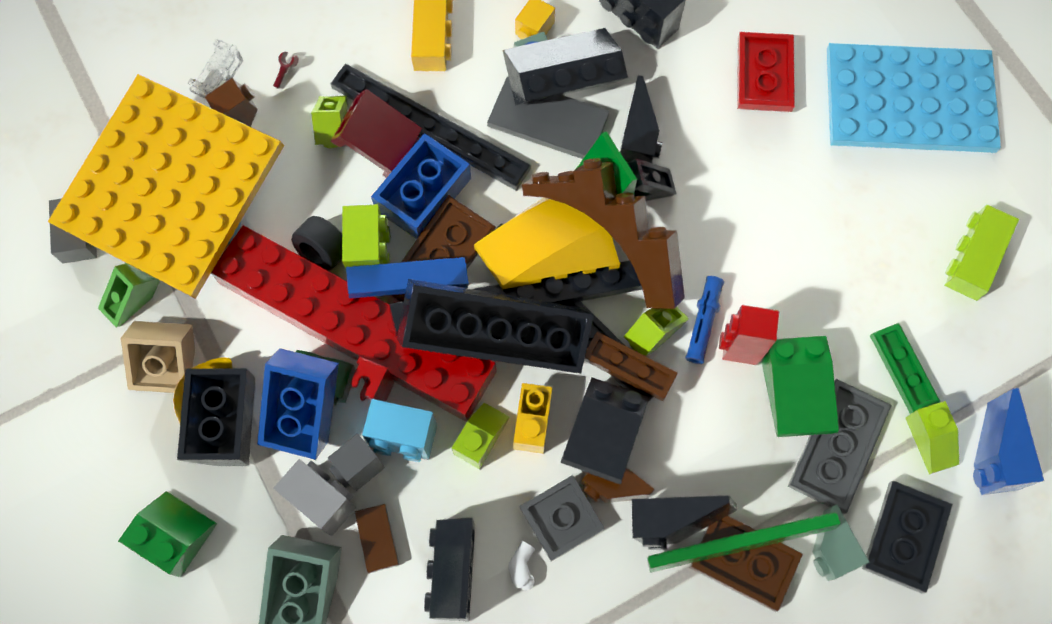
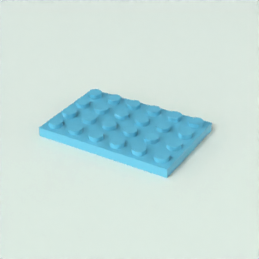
[827,43,1001,153]

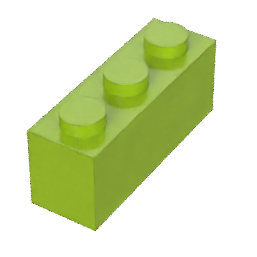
[944,204,1019,301]

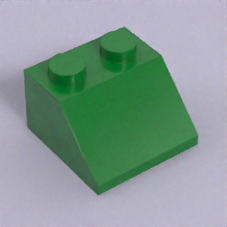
[118,491,217,577]

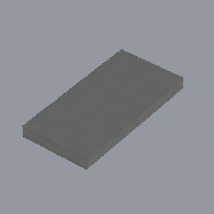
[487,77,609,159]
[787,379,892,514]

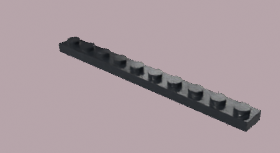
[390,260,642,336]

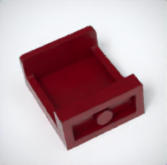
[331,89,422,178]

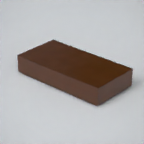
[355,504,399,574]

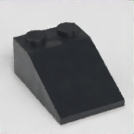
[560,377,649,484]
[632,495,737,550]

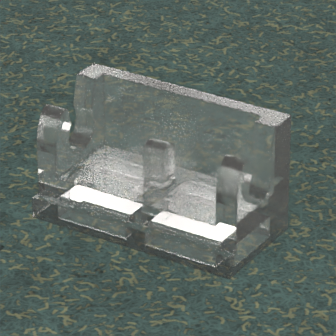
[187,39,244,98]

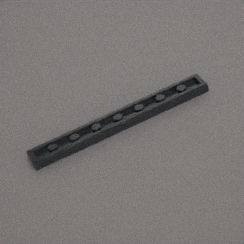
[330,63,531,191]

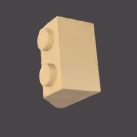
[121,321,195,393]

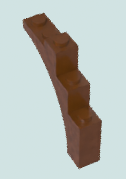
[522,158,685,309]

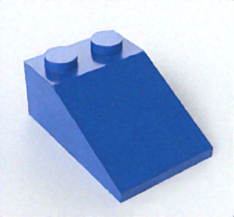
[973,388,1044,495]

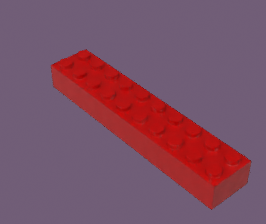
[211,225,497,422]

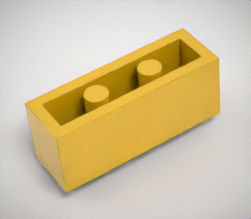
[411,0,453,71]

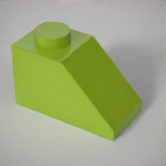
[311,95,347,148]
[623,307,689,356]
[905,401,959,474]
[452,403,510,469]

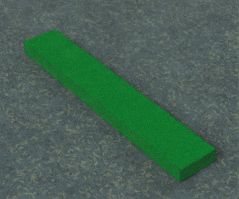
[647,512,841,573]

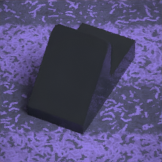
[627,159,677,201]

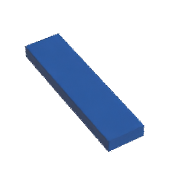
[346,257,469,298]

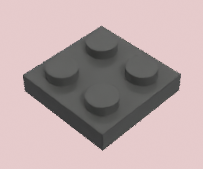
[519,475,605,562]

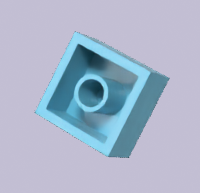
[362,399,437,462]

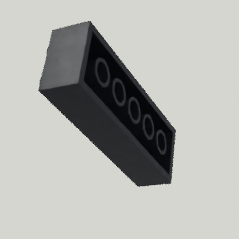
[397,279,594,374]

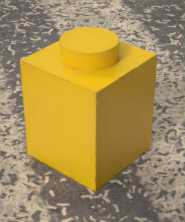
[515,0,555,40]

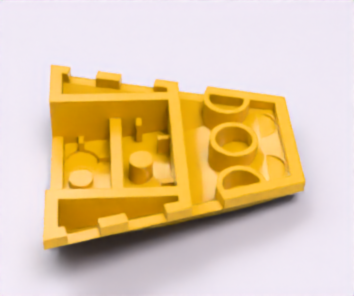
[474,197,620,289]

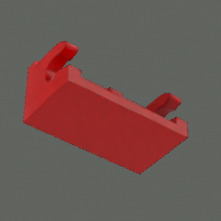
[352,356,395,402]

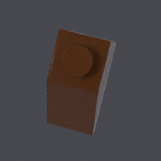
[205,77,258,127]
[581,467,655,503]

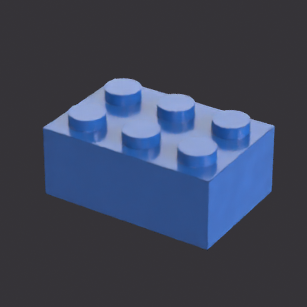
[371,133,472,239]
[257,348,339,460]

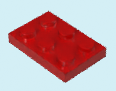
[737,32,795,112]

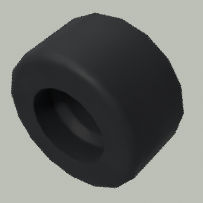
[291,216,342,271]

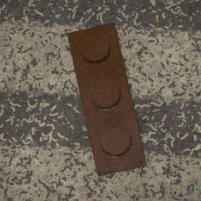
[584,332,678,401]

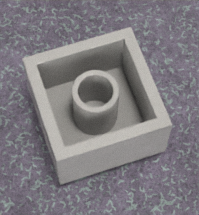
[273,459,357,536]

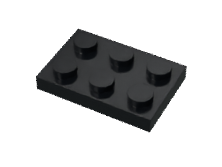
[862,481,953,594]

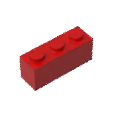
[719,305,779,365]

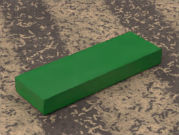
[870,323,941,414]

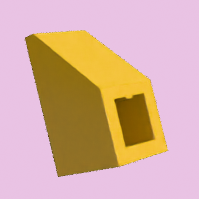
[513,383,552,454]

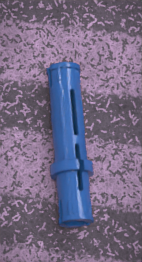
[685,276,725,364]

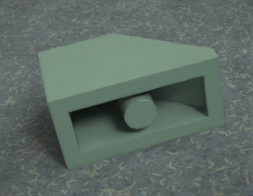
[812,504,869,581]

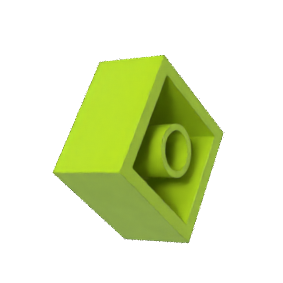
[342,204,391,268]

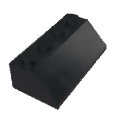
[502,28,628,105]

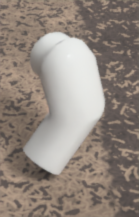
[508,541,535,591]

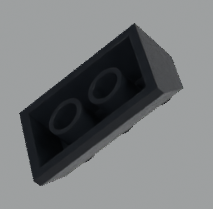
[177,368,255,466]
[424,518,475,621]

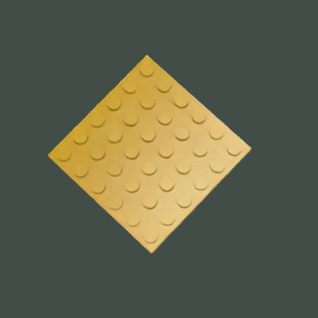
[48,74,284,299]

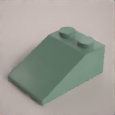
[259,535,342,624]

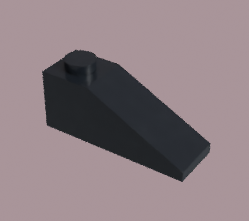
[620,75,663,163]

